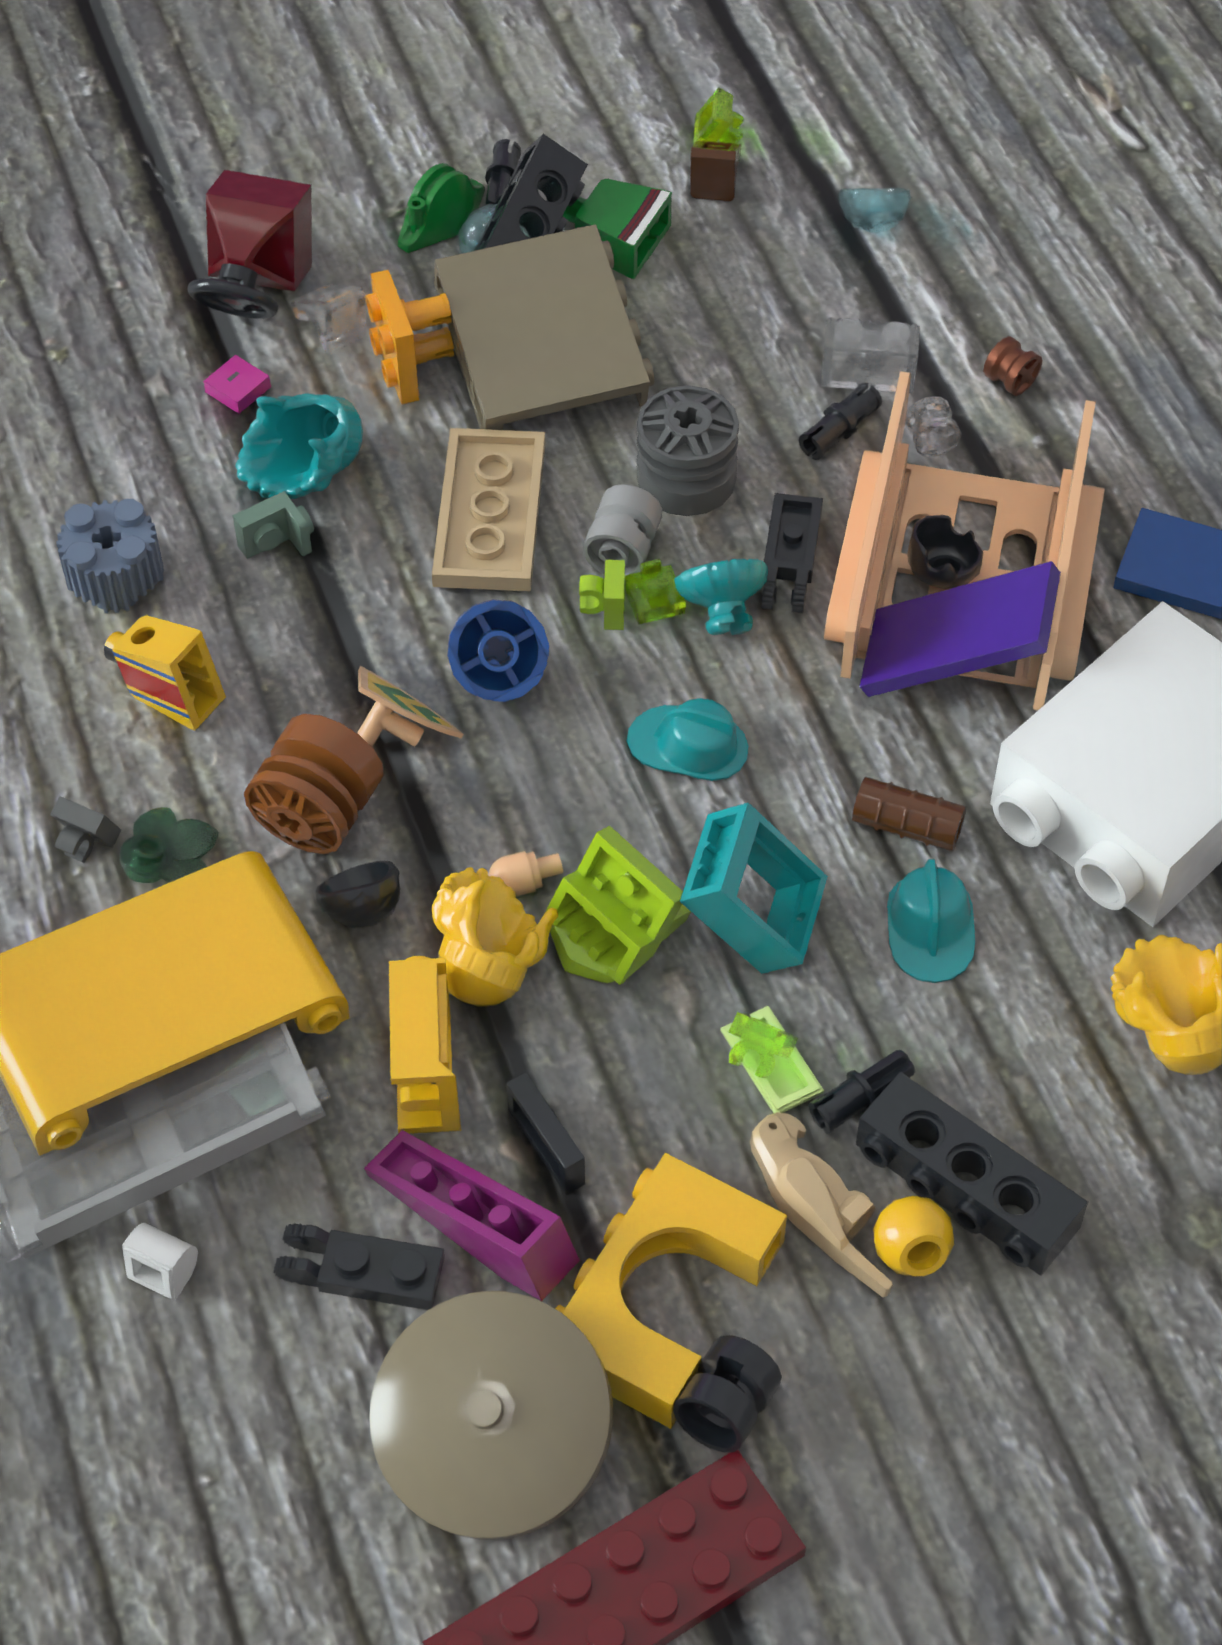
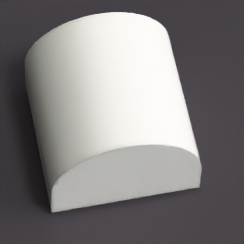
[122,1223,198,1300]

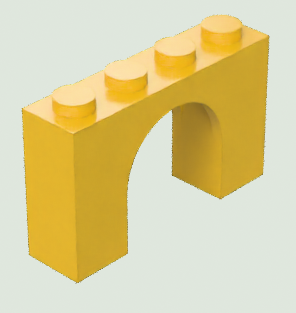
[555,1153,787,1429]

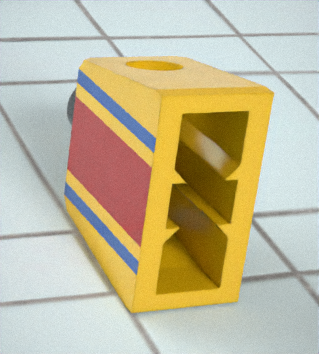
[104,615,226,731]

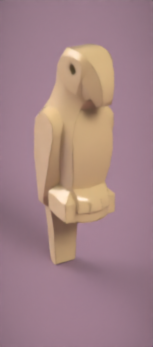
[750,1112,893,1297]

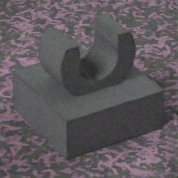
[50,796,121,863]

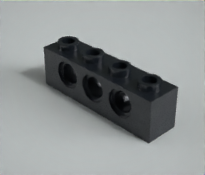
[474,134,588,251]
[856,1072,1088,1276]

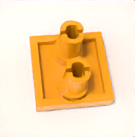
[365,269,454,405]

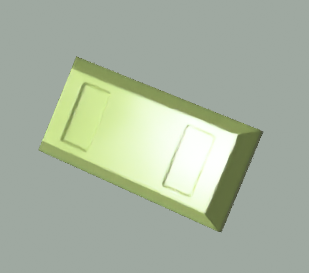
[720,1006,824,1113]

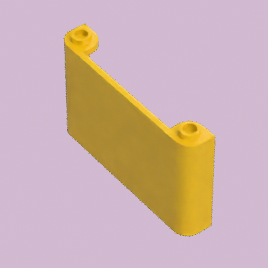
[0,851,350,1156]

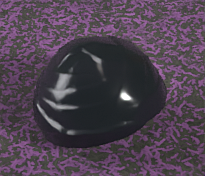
[315,861,401,928]

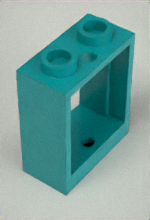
[680,802,828,974]

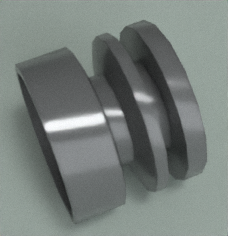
[637,385,739,516]

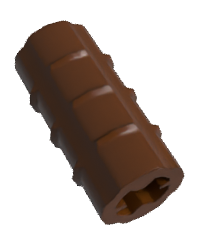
[852,776,967,852]

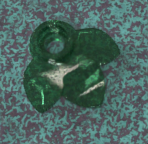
[119,807,219,884]

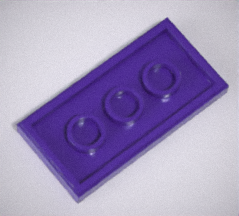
[859,561,1061,697]

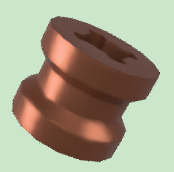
[983,336,1043,396]

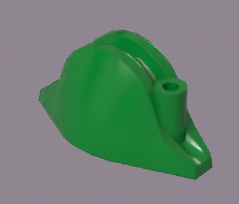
[397,163,485,253]

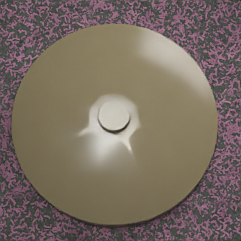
[370,1291,613,1540]

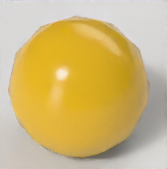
[873,1196,954,1277]

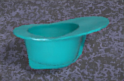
[627,698,749,781]
[887,859,976,983]

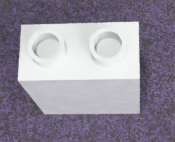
[990,601,1222,927]

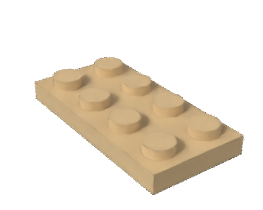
[432,428,546,591]

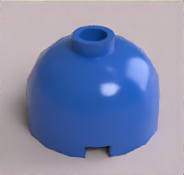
[447,599,550,702]

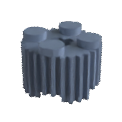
[56,498,164,614]

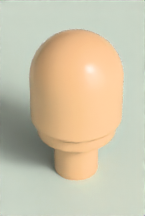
[488,851,563,897]

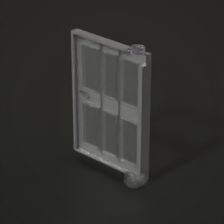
[0,1022,330,1263]

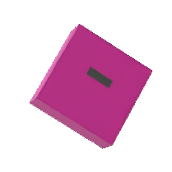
[203,355,271,414]

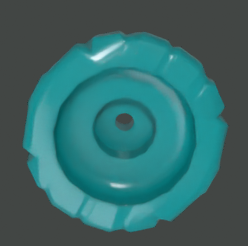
[674,559,768,636]

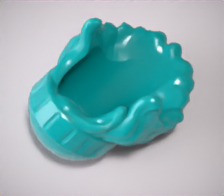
[235,393,363,499]

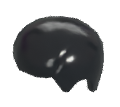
[907,515,984,589]

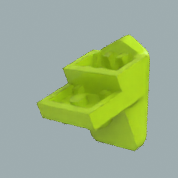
[544,826,691,985]

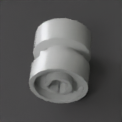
[583,484,662,578]

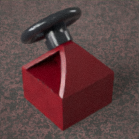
[188,170,312,319]

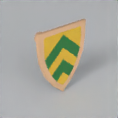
[357,666,464,747]

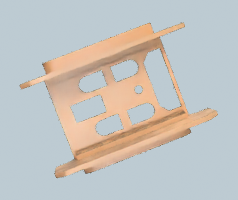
[824,371,1105,710]

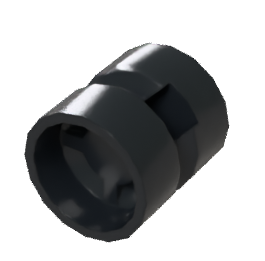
[673,1335,782,1452]

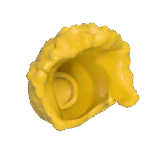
[431,867,558,1006]
[1110,935,1222,1075]

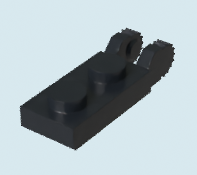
[761,493,823,613]
[273,1223,445,1310]

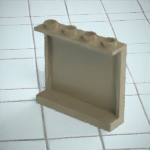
[434,224,654,430]

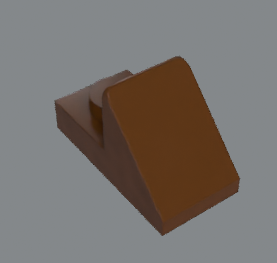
[690,140,742,201]

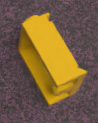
[389,956,461,1134]

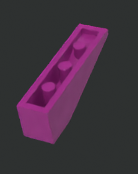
[364,1130,580,1301]

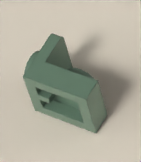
[233,491,314,559]

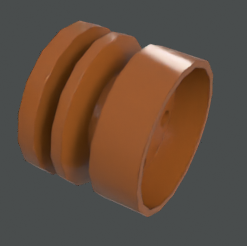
[244,714,384,854]

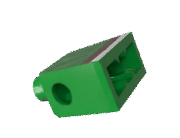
[563,178,672,279]

